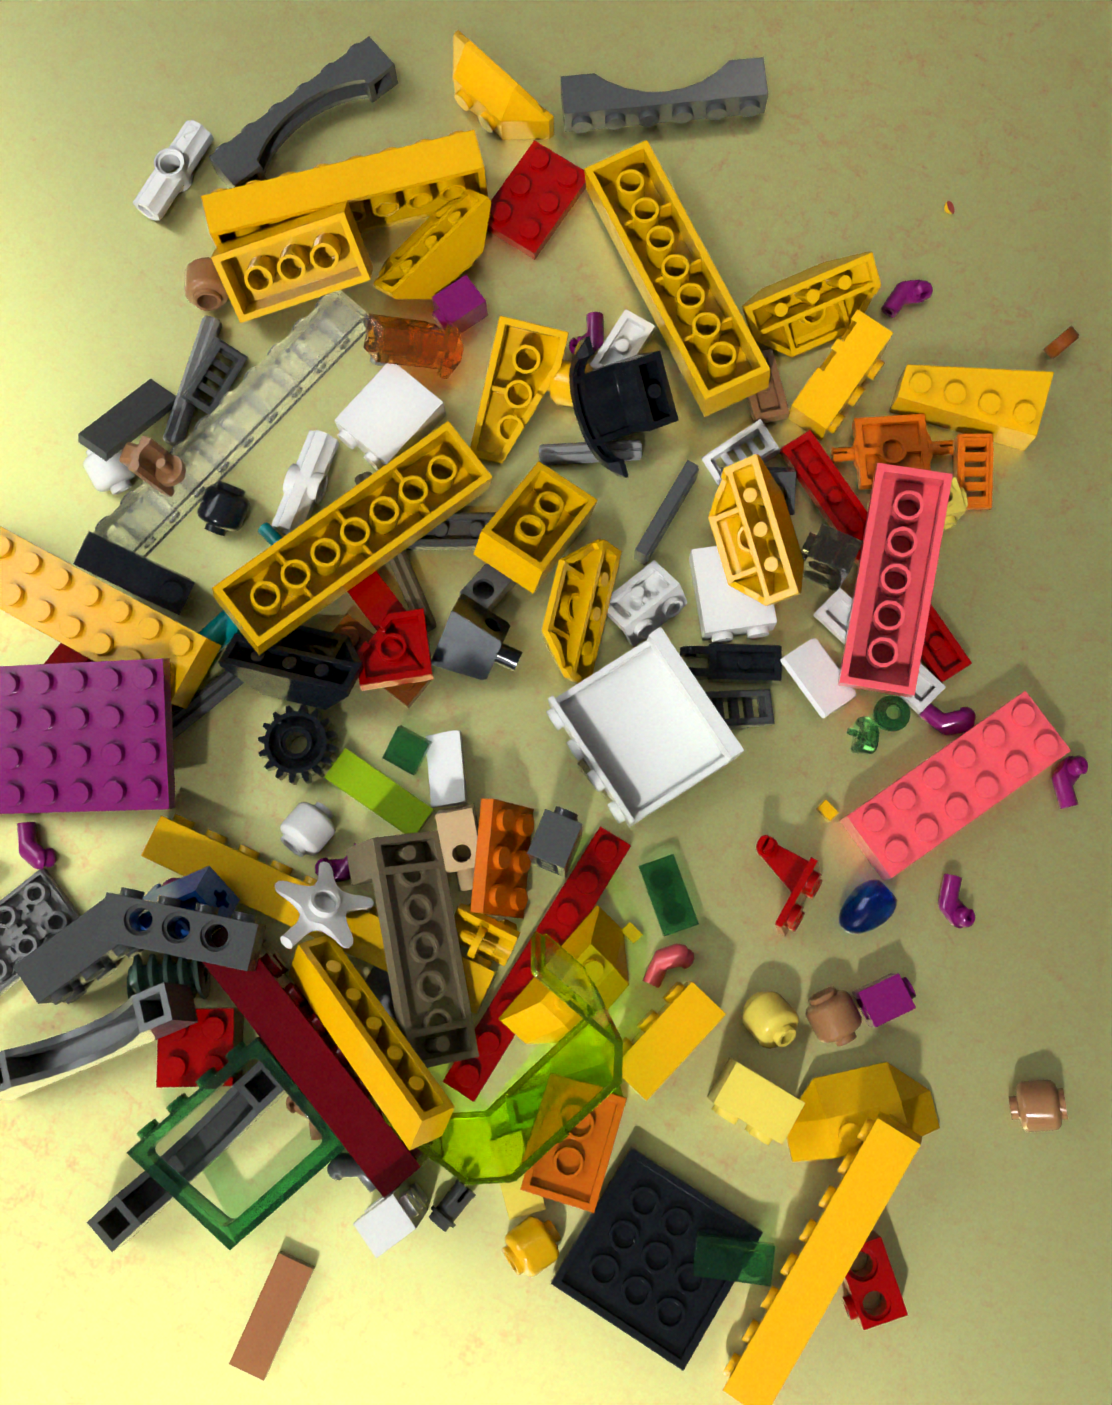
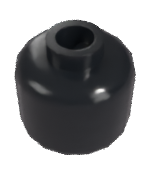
[197,481,250,536]

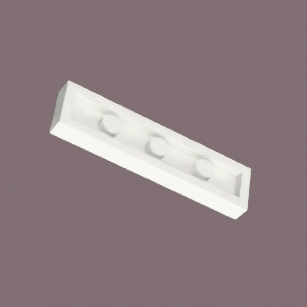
[813,588,946,715]

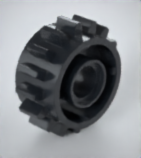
[258,705,339,785]

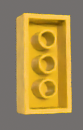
[211,201,373,323]

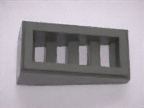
[181,337,248,416]
[705,689,775,730]

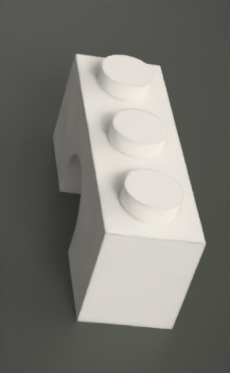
[353,1179,428,1258]

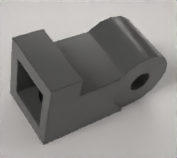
[460,563,517,612]

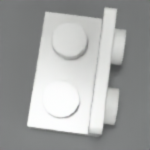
[607,560,687,646]

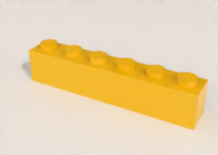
[289,935,455,1151]

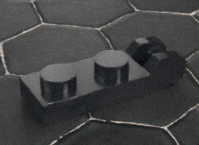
[680,644,782,683]

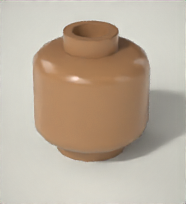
[184,257,229,311]
[805,986,862,1046]
[1008,1080,1068,1132]

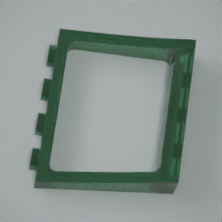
[127,1037,345,1250]

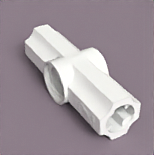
[133,120,214,221]
[271,430,339,535]

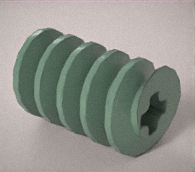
[127,954,211,999]

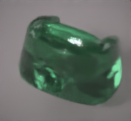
[846,716,879,754]

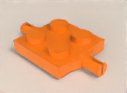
[831,414,954,490]

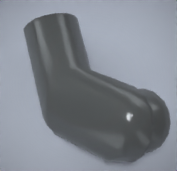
[327,1153,376,1193]

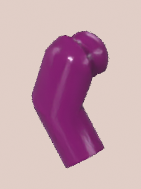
[938,874,975,928]

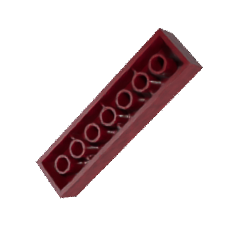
[203,926,429,1198]

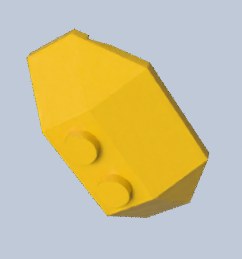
[453,30,554,140]
[373,188,491,299]
[742,251,881,357]
[708,454,804,606]
[542,539,622,684]
[498,906,629,1044]
[786,1061,940,1162]

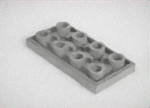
[0,868,81,996]

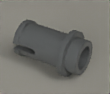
[429,1179,476,1232]

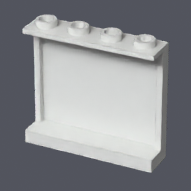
[546,627,744,827]

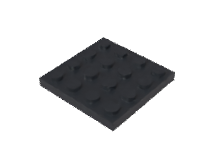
[551,1147,763,1371]

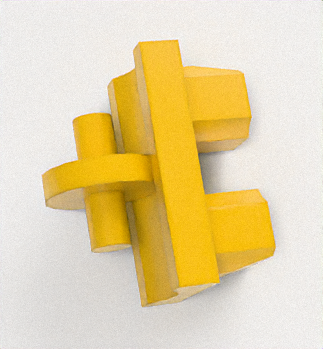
[454,903,521,966]

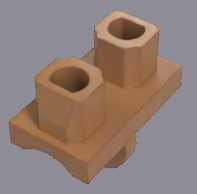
[119,436,186,497]

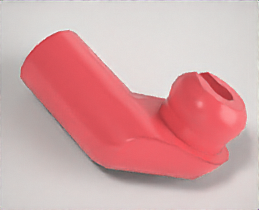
[642,943,694,988]

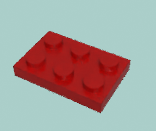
[487,140,586,260]

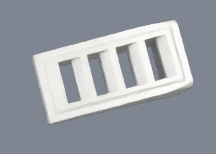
[701,419,780,486]

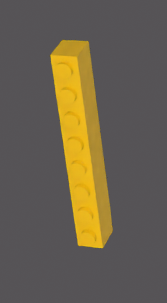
[723,1111,922,1405]

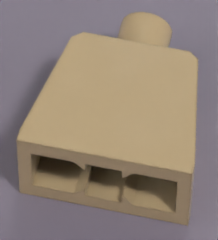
[435,803,479,891]

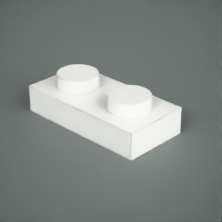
[590,309,655,369]

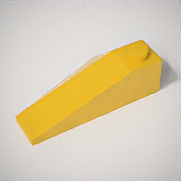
[470,316,569,463]

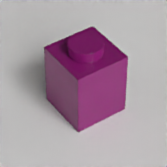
[432,275,488,338]
[852,973,916,1028]

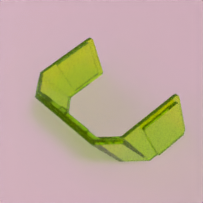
[382,932,623,1185]

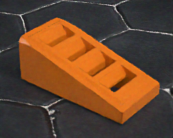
[952,433,994,510]

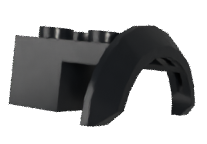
[569,336,679,478]

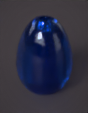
[839,879,897,935]

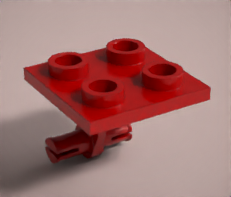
[756,835,823,937]

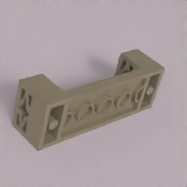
[346,830,479,1068]

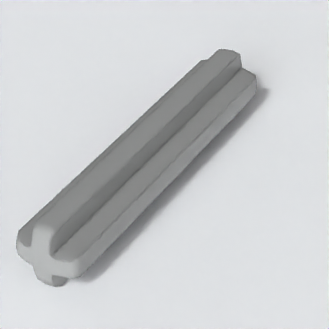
[539,439,642,465]

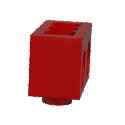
[842,1230,908,1330]

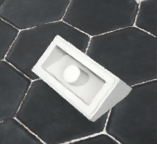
[780,638,857,718]
[425,730,468,808]

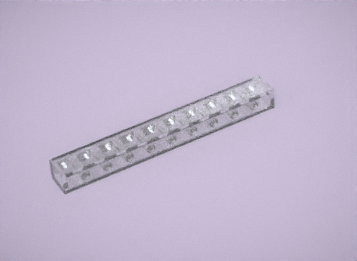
[93,290,371,557]

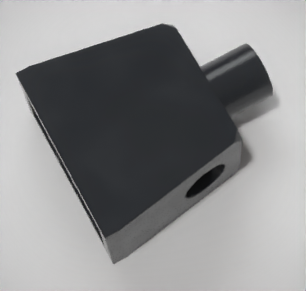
[432,593,523,680]

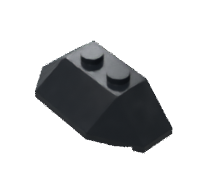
[218,625,364,710]

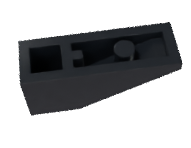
[73,531,195,615]

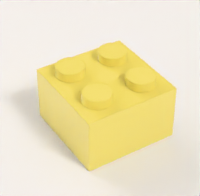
[707,1057,805,1146]

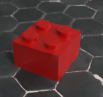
[156,1007,244,1088]

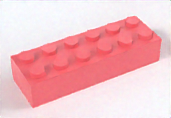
[838,463,953,698]
[839,691,1071,881]

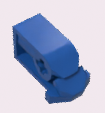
[138,866,240,939]

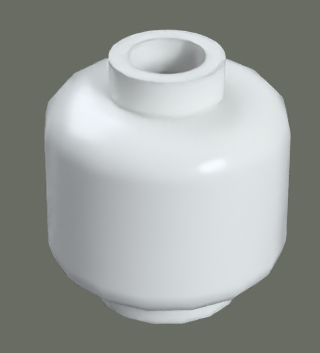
[83,448,136,495]
[280,802,335,857]

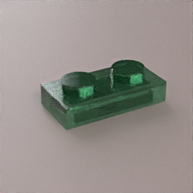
[638,854,699,937]
[692,1233,775,1286]

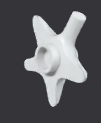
[275,861,374,949]

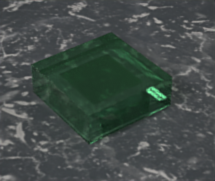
[382,725,432,775]

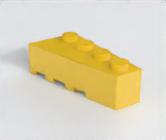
[889,364,1054,451]

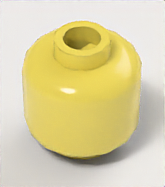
[742,991,799,1049]

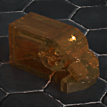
[363,313,464,379]

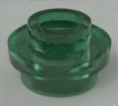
[873,695,910,732]

